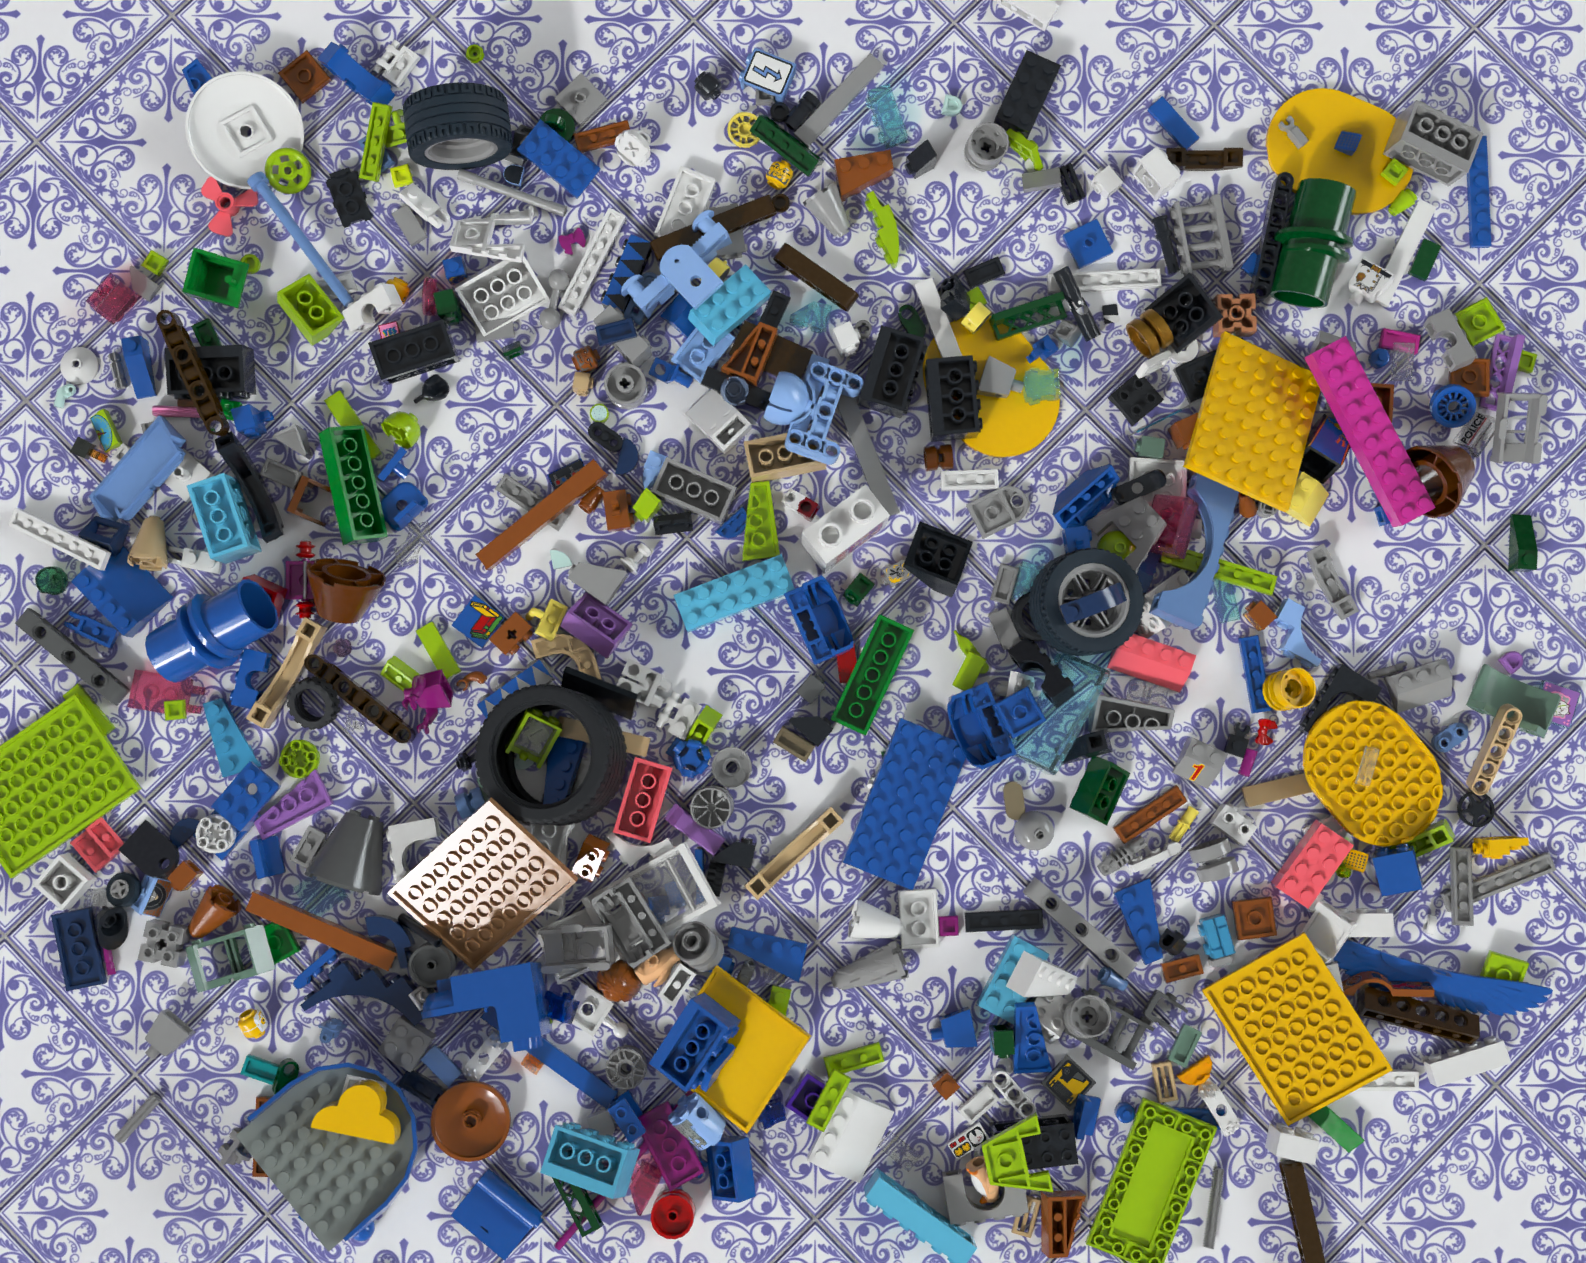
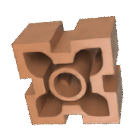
[1213,293,1257,337]

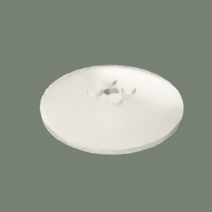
[185,71,304,190]

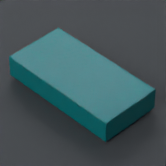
[240,1054,285,1085]

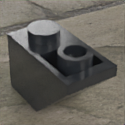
[940,274,970,322]

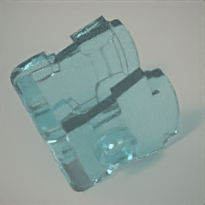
[1022,368,1061,405]

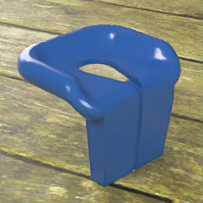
[380,482,428,531]

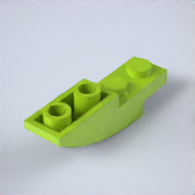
[864,191,899,269]

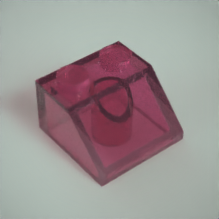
[86,272,138,325]
[630,1160,662,1216]

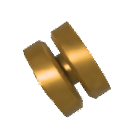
[1126,309,1174,359]

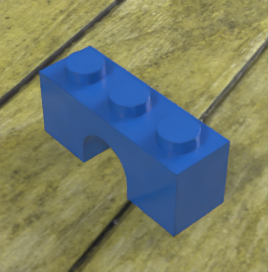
[230,648,273,709]

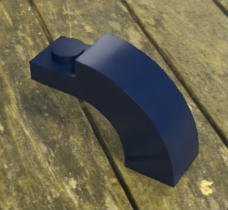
[1060,582,1127,624]
[365,915,416,969]

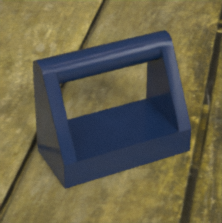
[78,516,130,557]

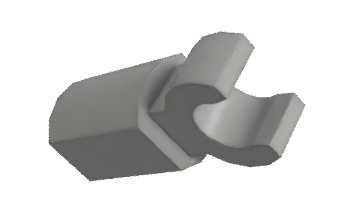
[1278,115,1309,150]

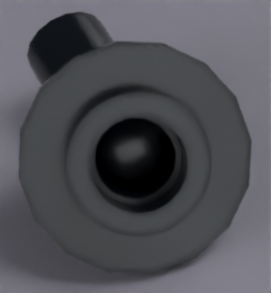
[456,752,476,772]

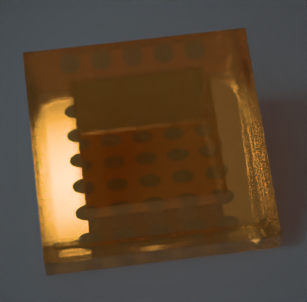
[521,1053,544,1075]

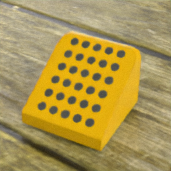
[1341,849,1369,873]

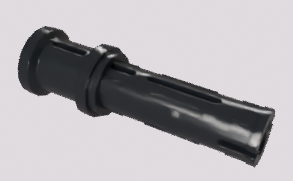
[1151,215,1180,274]

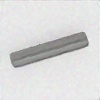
[114,1093,161,1143]

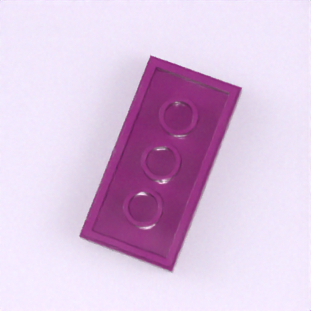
[638,1100,705,1191]

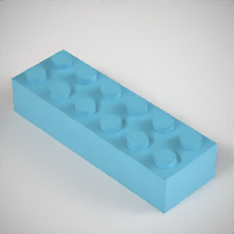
[674,554,795,633]
[864,1168,977,1263]

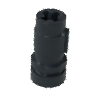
[784,91,821,132]

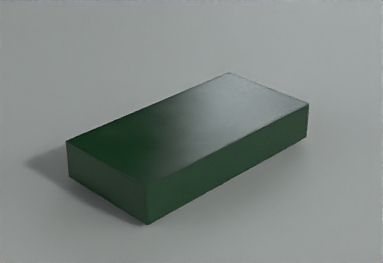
[1407,238,1441,281]

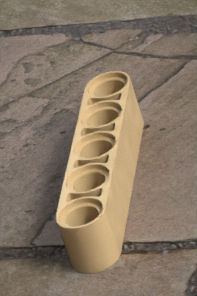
[1466,703,1522,795]
[559,716,651,757]

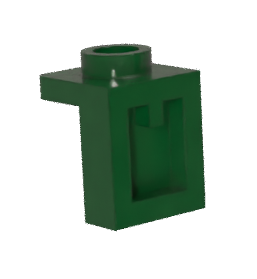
[843,572,875,607]

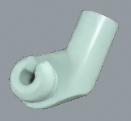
[54,384,76,408]

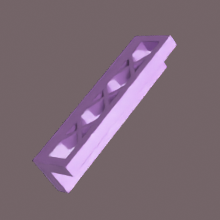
[1478,334,1525,411]

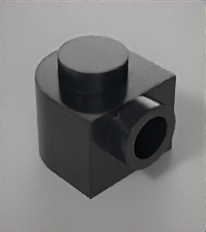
[1159,928,1187,956]

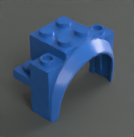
[784,575,854,665]
[947,682,1017,770]

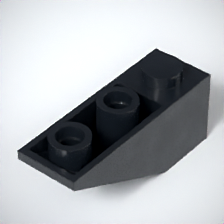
[1052,730,1113,766]

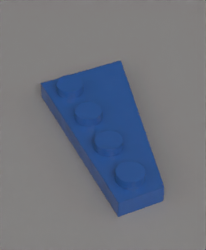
[1113,878,1163,965]
[727,926,808,982]
[1012,1002,1052,1074]

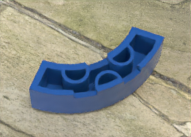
[317,41,395,106]

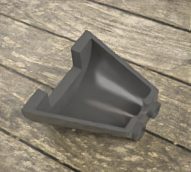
[305,809,384,896]

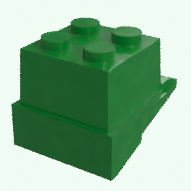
[182,247,249,308]

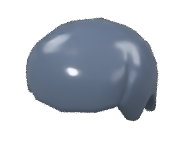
[720,376,749,406]

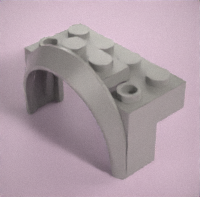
[591,877,672,968]

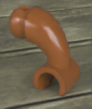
[456,671,487,691]

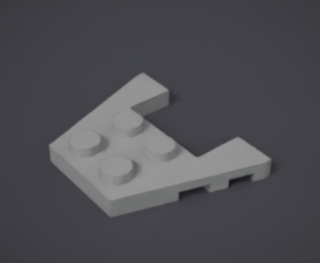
[1086,496,1167,574]

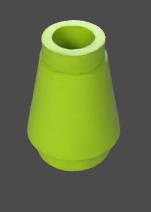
[1387,188,1417,217]

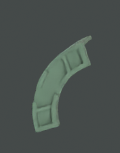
[1466,664,1561,738]

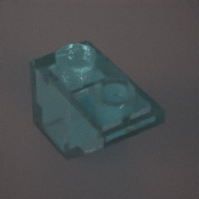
[790,301,832,333]

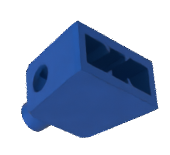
[930,1007,978,1048]

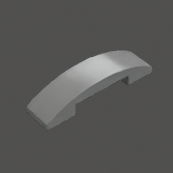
[1306,543,1359,620]

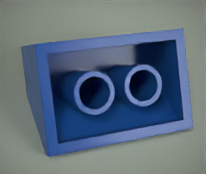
[706,1136,756,1203]

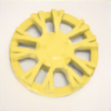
[727,112,760,148]

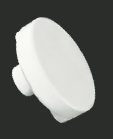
[196,814,237,853]

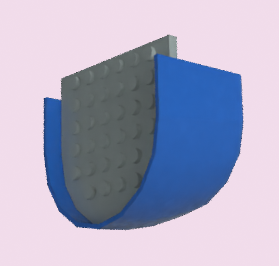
[236,1063,419,1252]

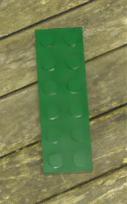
[318,425,388,546]
[830,614,914,736]

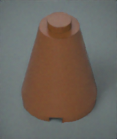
[188,884,241,938]

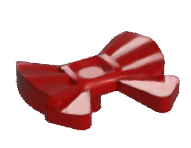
[1255,718,1278,745]

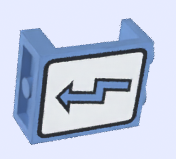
[739,47,796,103]

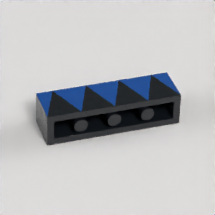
[601,234,653,314]

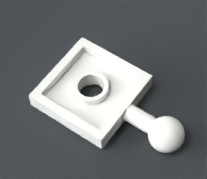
[561,981,628,1038]

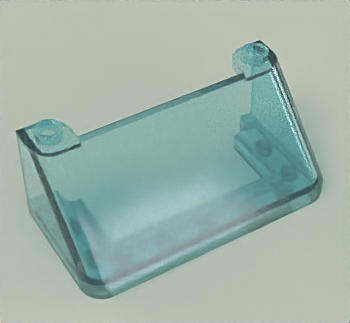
[1011,652,1111,775]

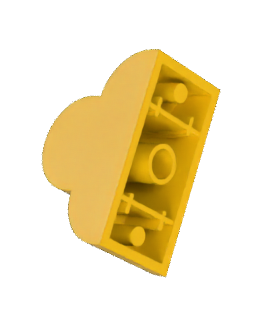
[311,1080,401,1144]

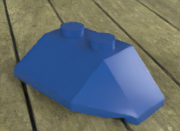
[1052,464,1120,529]

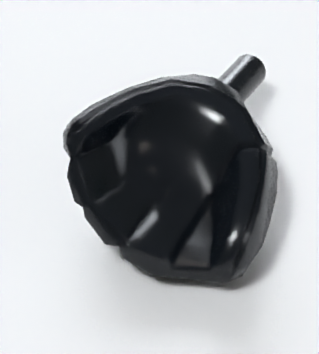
[413,374,449,404]

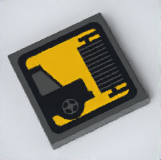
[1041,1054,1096,1111]

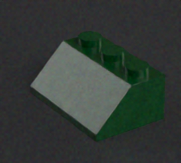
[1069,756,1131,826]

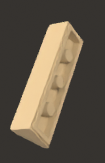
[1241,773,1313,807]

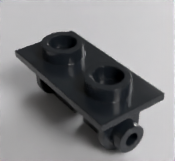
[653,512,693,535]

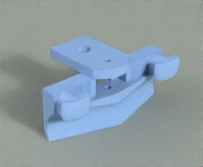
[621,210,732,319]

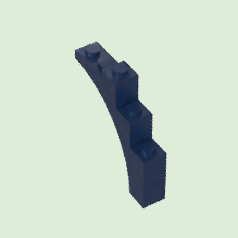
[300,960,423,1026]

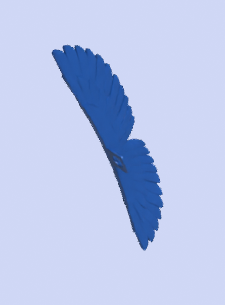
[1333,940,1553,1016]

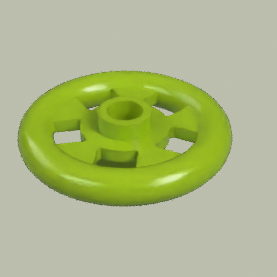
[265,148,312,194]

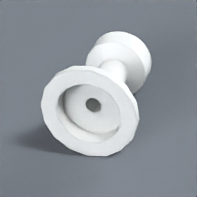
[620,543,652,575]

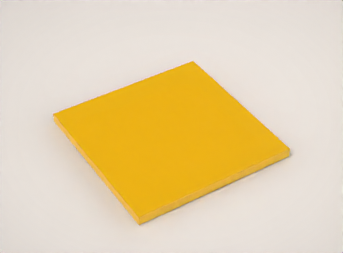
[691,965,812,1134]

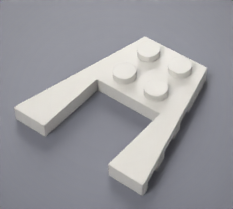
[449,206,535,262]

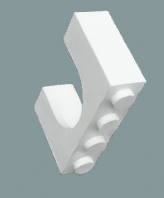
[386,817,441,882]

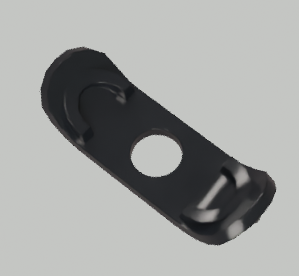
[1111,469,1166,506]

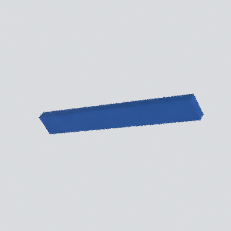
[480,1007,618,1109]

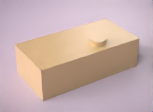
[744,428,826,483]

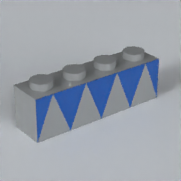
[477,659,555,719]

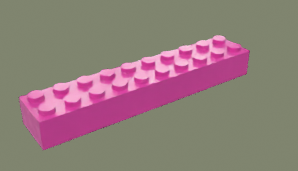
[1304,336,1436,527]

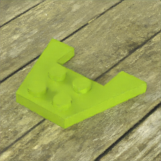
[981,1112,1053,1192]

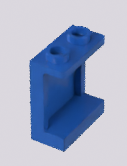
[608,1089,646,1143]

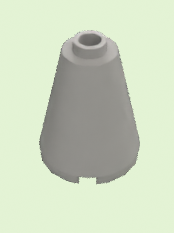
[803,182,850,237]

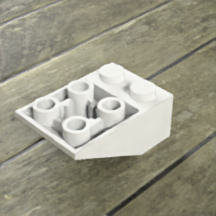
[685,389,752,455]

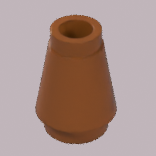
[578,485,605,514]
[1239,492,1258,518]

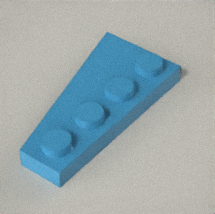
[203,698,262,778]

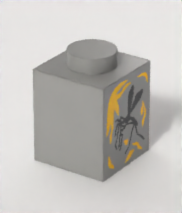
[881,559,912,588]

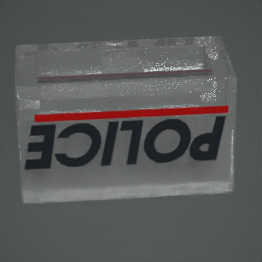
[1453,412,1495,458]

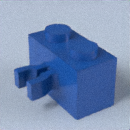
[231,404,275,439]
[1062,525,1092,554]

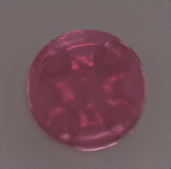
[422,277,439,316]

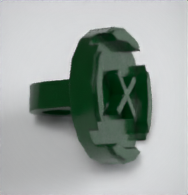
[538,108,576,142]

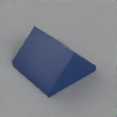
[660,293,696,338]

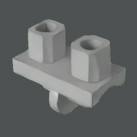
[218,1128,252,1165]

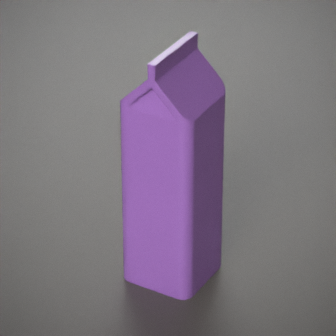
[664,803,725,856]

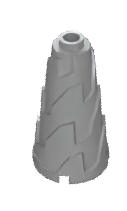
[831,940,909,991]

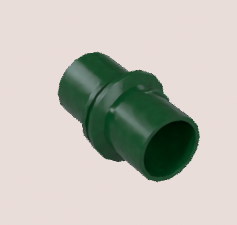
[1270,178,1357,308]

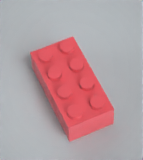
[1271,820,1354,909]

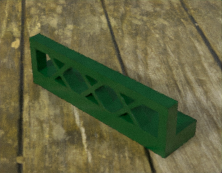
[749,115,824,177]
[989,291,1067,341]
[552,1177,604,1238]

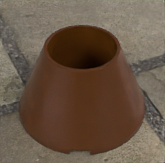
[1406,445,1475,518]
[306,558,386,624]

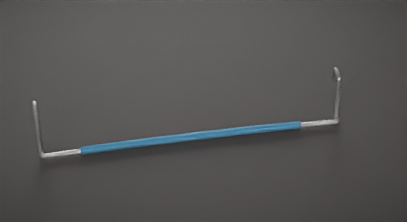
[1128,405,1195,447]

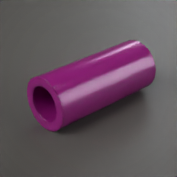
[1238,748,1258,777]

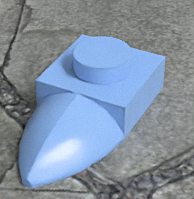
[642,450,667,489]

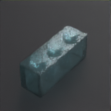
[865,84,908,149]

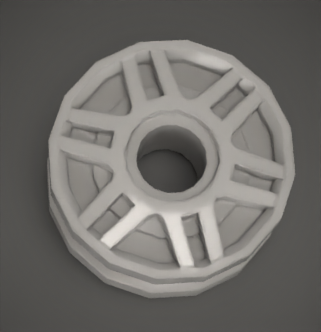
[605,1045,648,1090]

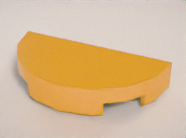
[1176,1054,1212,1086]

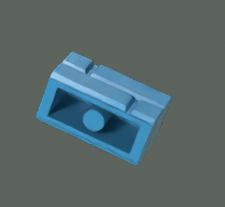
[1197,913,1236,959]

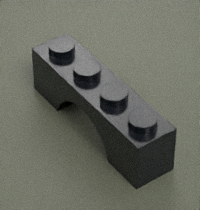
[1008,637,1075,708]

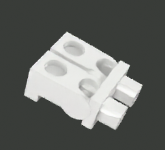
[616,658,672,708]

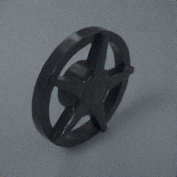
[1457,791,1495,827]

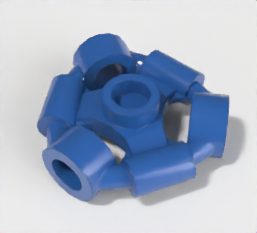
[672,739,712,778]

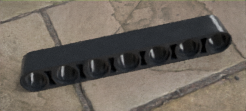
[1249,172,1294,303]

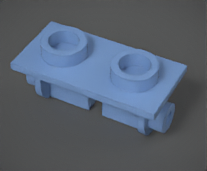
[318,1018,347,1043]

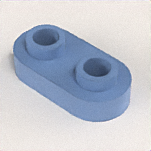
[1431,723,1469,753]

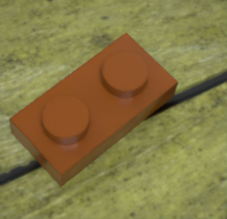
[1160,954,1204,983]

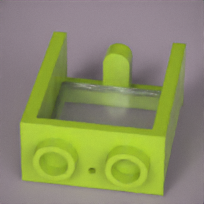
[505,707,562,769]

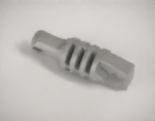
[1097,836,1148,876]

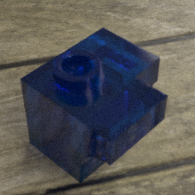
[544,990,580,1024]
[758,1097,787,1130]

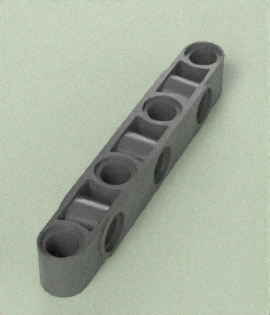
[15,608,130,705]

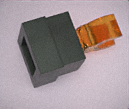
[70,437,108,463]

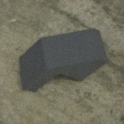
[505,124,533,166]

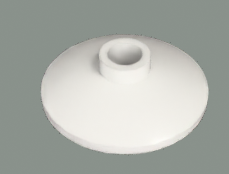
[60,347,99,385]

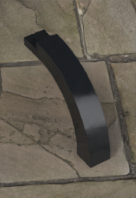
[215,431,284,544]

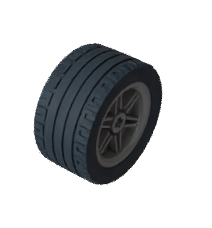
[403,82,513,170]
[1028,548,1144,656]

